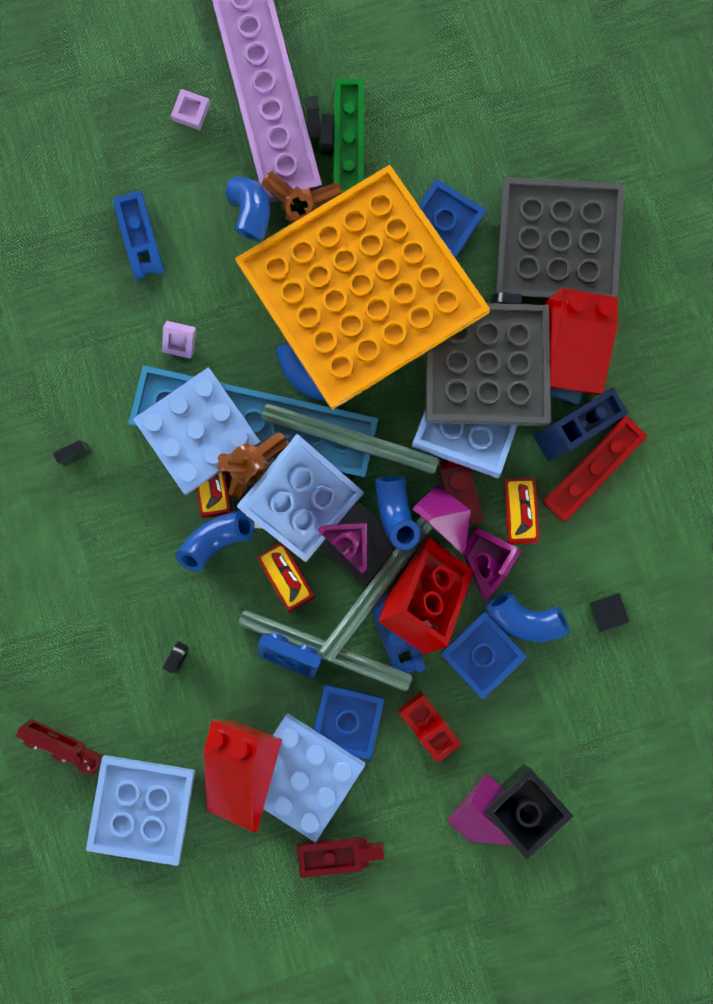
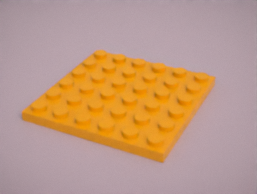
[235,165,490,410]

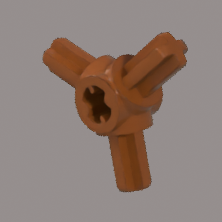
[261,171,343,226]
[217,432,289,498]

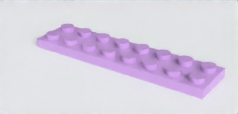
[212,0,322,202]

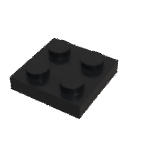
[318,501,396,586]

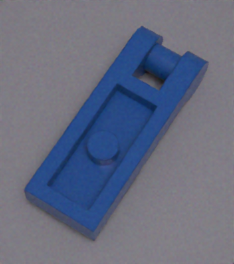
[112,190,165,280]
[371,592,426,673]

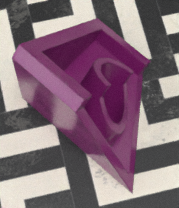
[413,485,471,553]
[318,523,367,574]
[460,527,521,603]
[447,773,513,845]

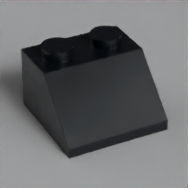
[484,764,574,861]

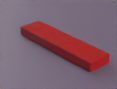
[542,415,648,523]

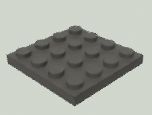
[496,177,625,301]
[425,303,551,426]

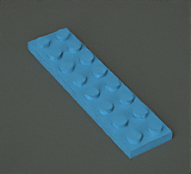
[128,365,378,478]

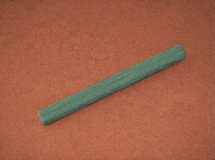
[262,404,438,473]
[319,516,433,662]
[239,611,412,691]

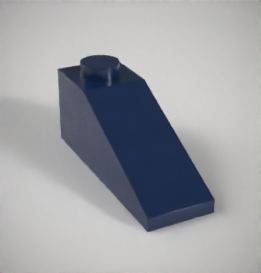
[533,388,628,462]

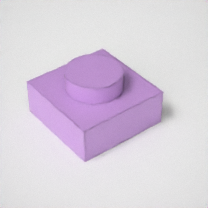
[171,89,210,130]
[162,321,196,359]

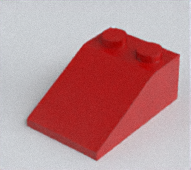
[546,288,618,395]
[378,537,474,654]
[203,720,282,832]

